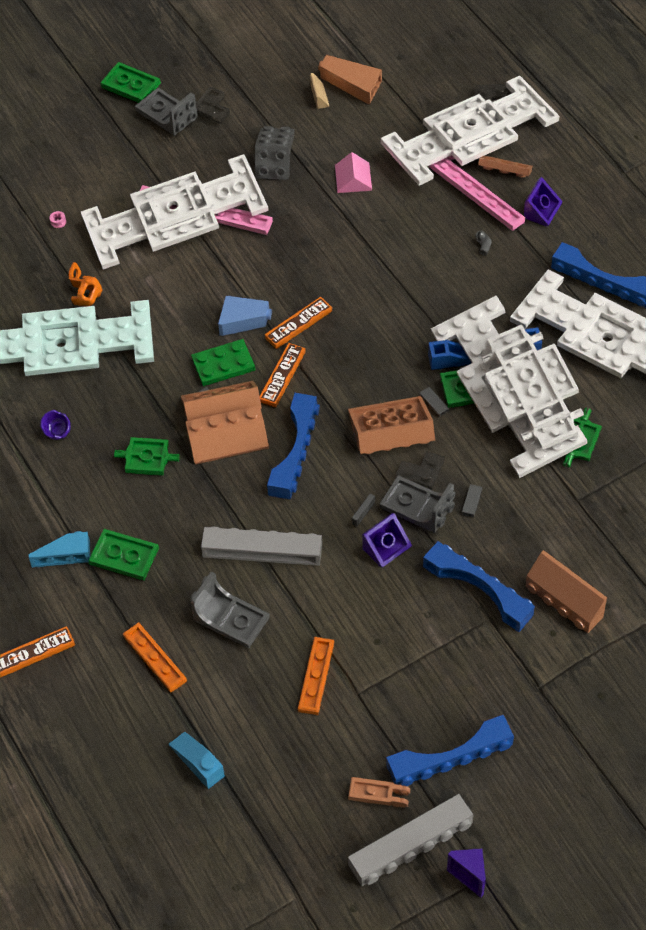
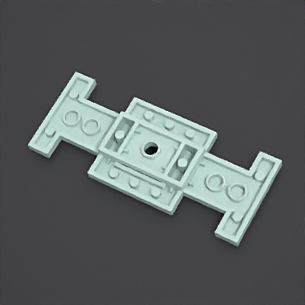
[0,300,154,376]

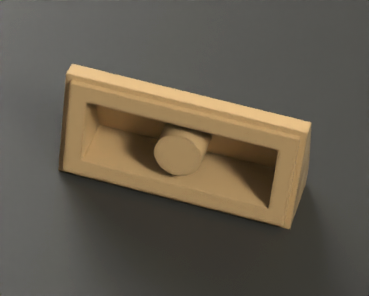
[310,73,329,109]

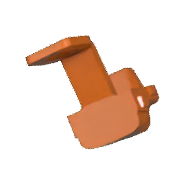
[69,262,102,307]

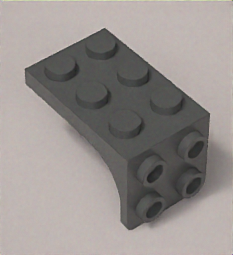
[135,88,197,136]
[255,126,295,180]
[380,475,455,533]
[190,572,270,649]

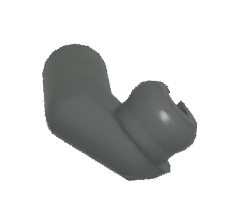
[475,230,492,256]

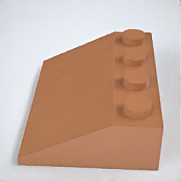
[348,396,435,454]

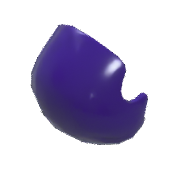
[40,410,71,440]

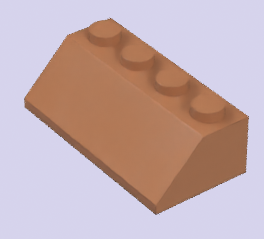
[181,381,262,421]
[185,405,269,465]
[526,550,607,633]

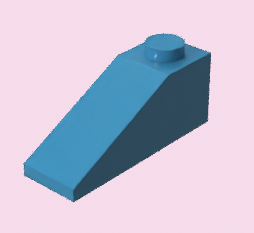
[29,531,90,568]
[169,732,225,789]

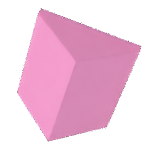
[335,152,372,193]

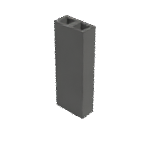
[419,387,449,417]
[462,484,483,518]
[352,494,375,527]

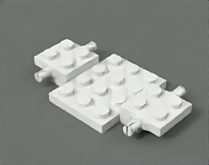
[482,325,584,450]

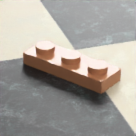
[478,156,533,177]

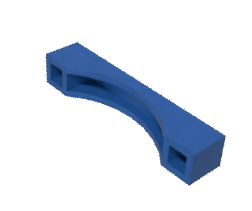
[551,242,646,308]
[428,328,542,370]
[267,393,320,500]
[423,541,535,632]
[386,715,514,786]

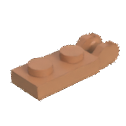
[348,777,410,807]

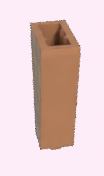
[318,55,382,104]

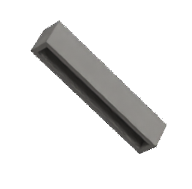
[201,526,322,566]
[348,794,473,886]

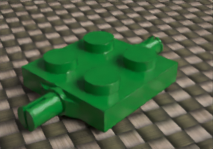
[562,408,602,468]
[114,437,180,475]

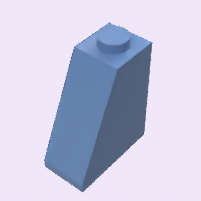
[218,296,272,336]

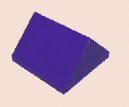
[524,177,563,226]
[362,513,412,567]
[447,849,486,898]

